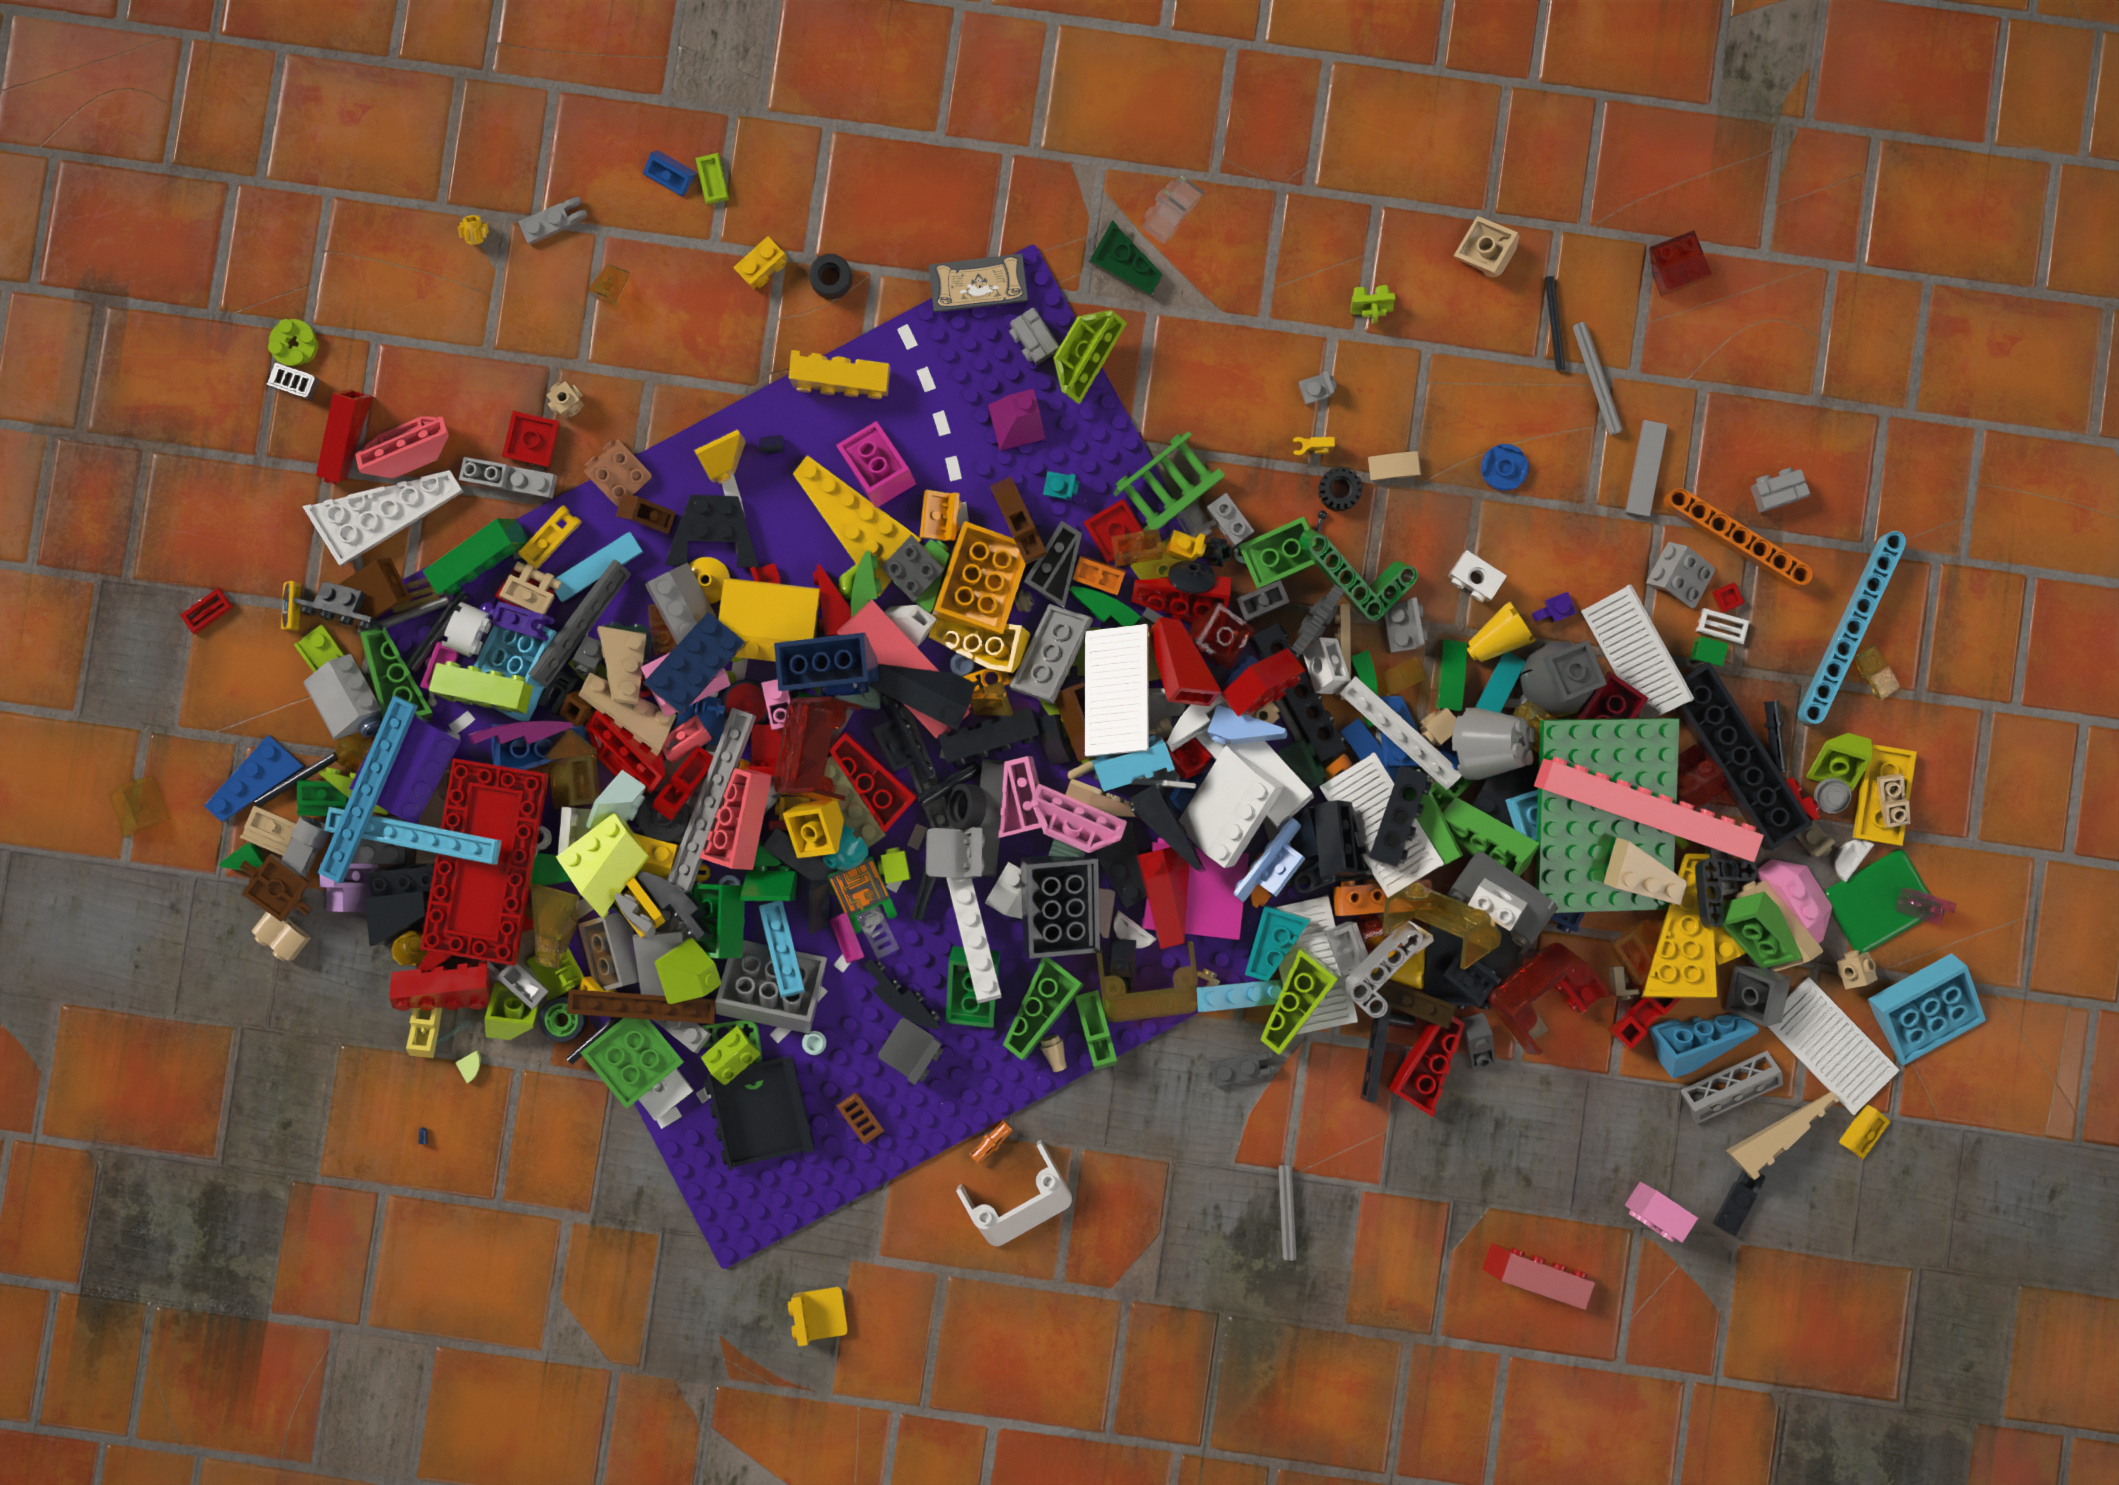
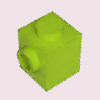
[878,847,911,884]

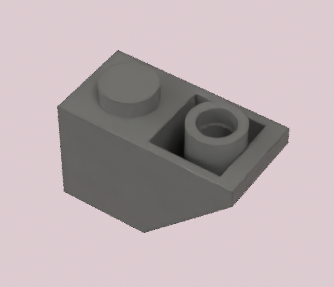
[1461,1013,1495,1070]

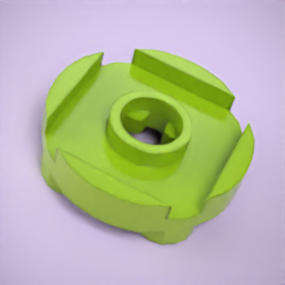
[268,319,318,367]

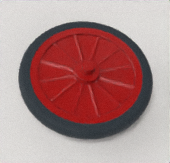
[721,679,769,725]

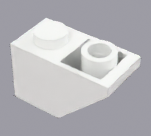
[885,605,936,647]

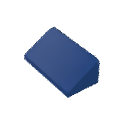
[643,150,697,197]

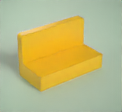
[614,878,665,938]

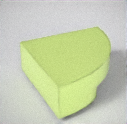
[456,1050,481,1083]

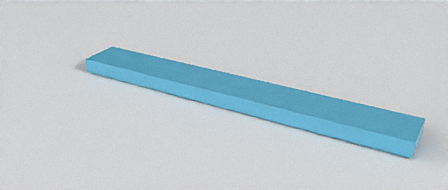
[324,807,502,865]

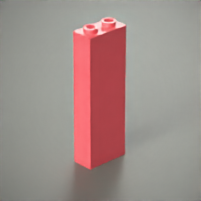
[837,599,971,738]

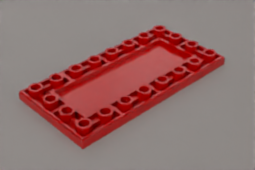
[420,758,549,966]

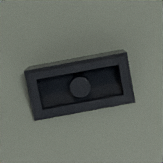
[808,881,830,934]

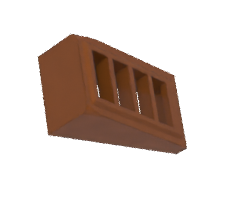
[837,1091,884,1144]

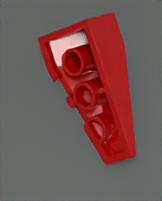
[1136,847,1189,949]

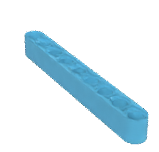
[1798,531,1906,725]

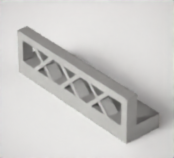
[1681,1051,1783,1124]

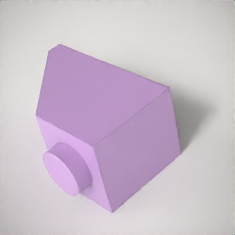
[320,863,378,888]

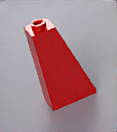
[316,389,372,485]
[1148,617,1221,706]

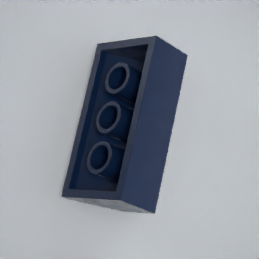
[774,632,879,691]

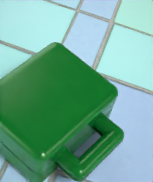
[1824,849,1937,954]

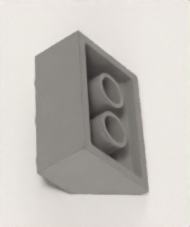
[645,562,717,645]
[304,654,382,740]
[578,913,639,991]

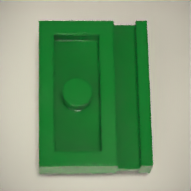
[297,780,347,816]

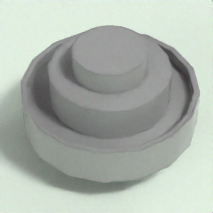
[1814,778,1851,813]

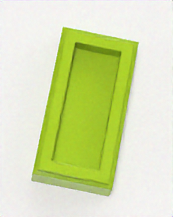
[695,153,730,205]

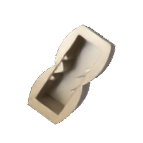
[251,912,311,961]

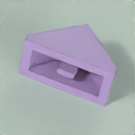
[326,887,375,912]

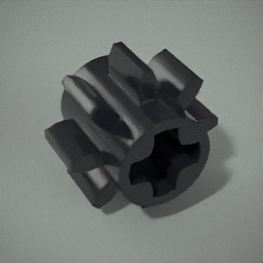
[1203,537,1232,567]

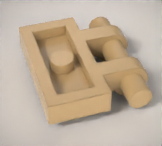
[499,562,562,615]

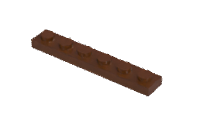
[567,989,716,1024]

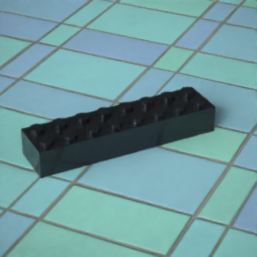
[1674,662,1813,850]

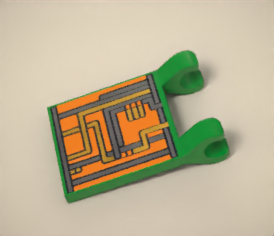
[828,856,897,934]

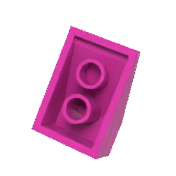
[836,421,916,508]

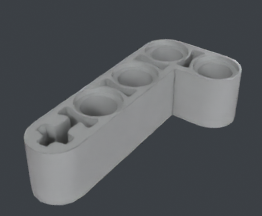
[1344,922,1423,1018]

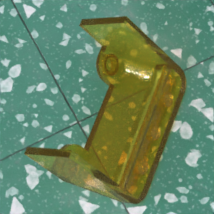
[1382,883,1502,970]
[1096,940,1198,1022]

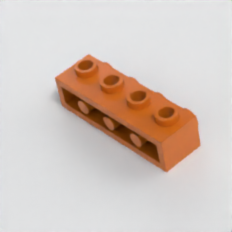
[1333,878,1434,916]

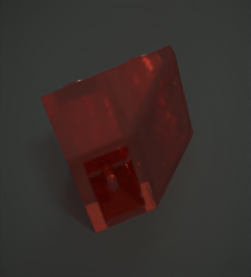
[1649,230,1712,297]
[1676,744,1728,810]

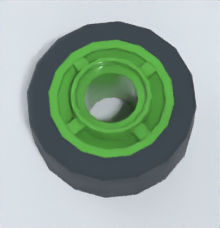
[539,996,587,1042]

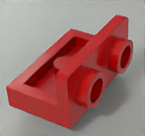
[1163,737,1211,780]

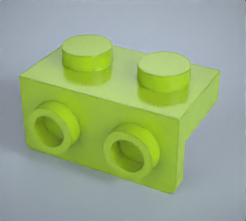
[701,1026,761,1085]

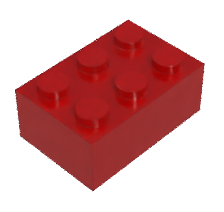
[1221,648,1305,717]

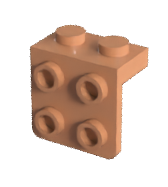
[584,439,651,506]

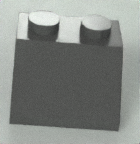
[1725,965,1791,1027]

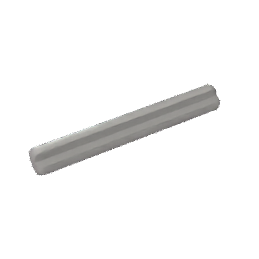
[1279,1164,1296,1261]

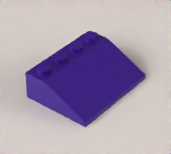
[349,714,461,824]

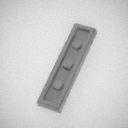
[1625,420,1668,518]

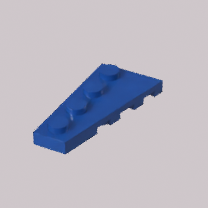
[204,735,306,822]

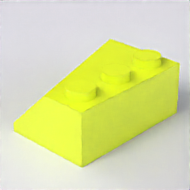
[556,813,649,919]

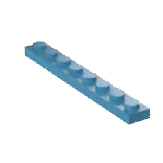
[318,696,418,883]

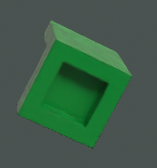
[1689,636,1729,667]

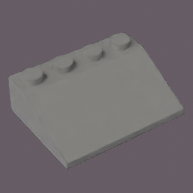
[715,940,827,1034]

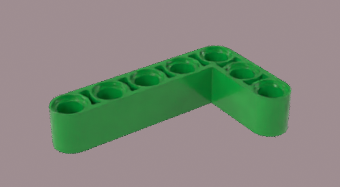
[1299,530,1418,620]

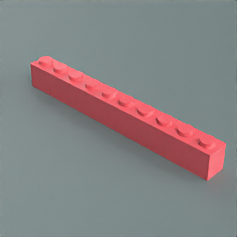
[1534,757,1764,862]

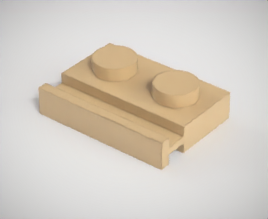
[240,806,297,856]

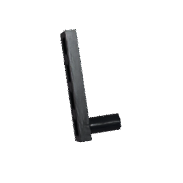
[1360,1004,1416,1103]

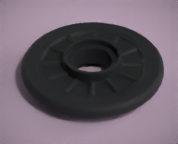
[637,791,690,842]

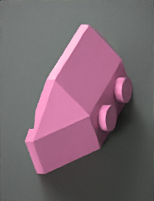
[1031,784,1127,853]
[1756,859,1833,944]

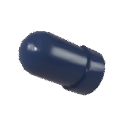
[418,1127,428,1144]

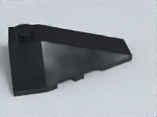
[868,664,976,730]
[1130,784,1206,873]

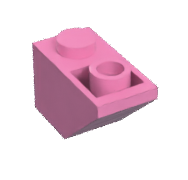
[762,680,796,730]

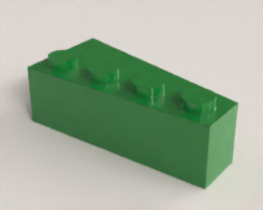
[423,518,529,596]

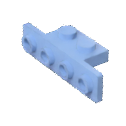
[1233,817,1305,902]

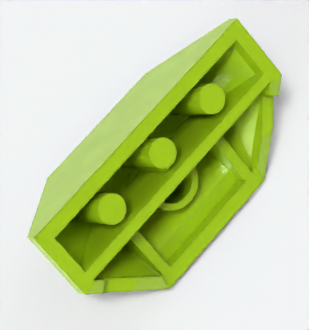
[1054,310,1127,404]

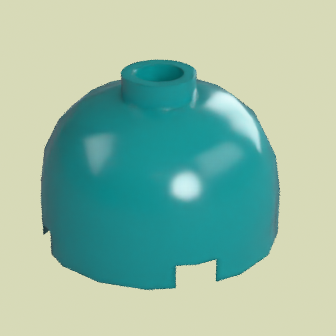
[822,824,869,871]

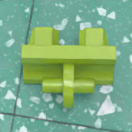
[1350,285,1395,324]

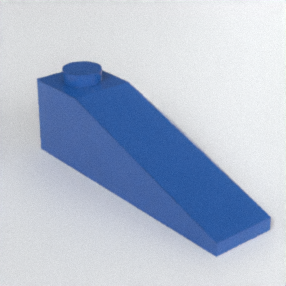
[491,724,592,770]

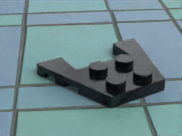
[665,495,759,568]

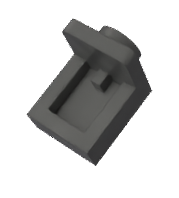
[573,635,603,676]

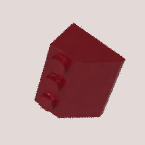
[1578,671,1649,719]

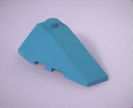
[1649,1014,1759,1079]

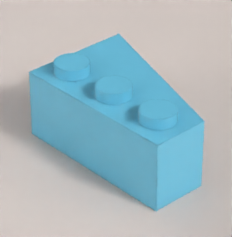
[1092,734,1175,791]

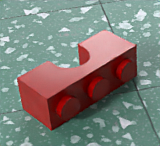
[1608,996,1682,1050]

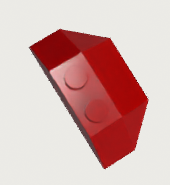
[585,710,665,793]

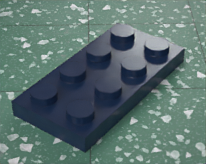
[643,612,745,715]

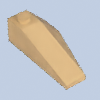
[1066,779,1135,817]

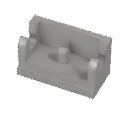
[1324,921,1369,976]

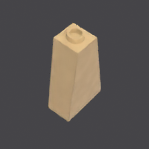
[1735,880,1823,972]

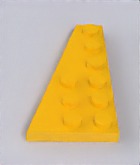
[793,455,922,597]

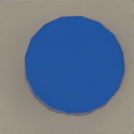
[1480,444,1529,492]

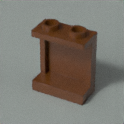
[338,558,412,628]

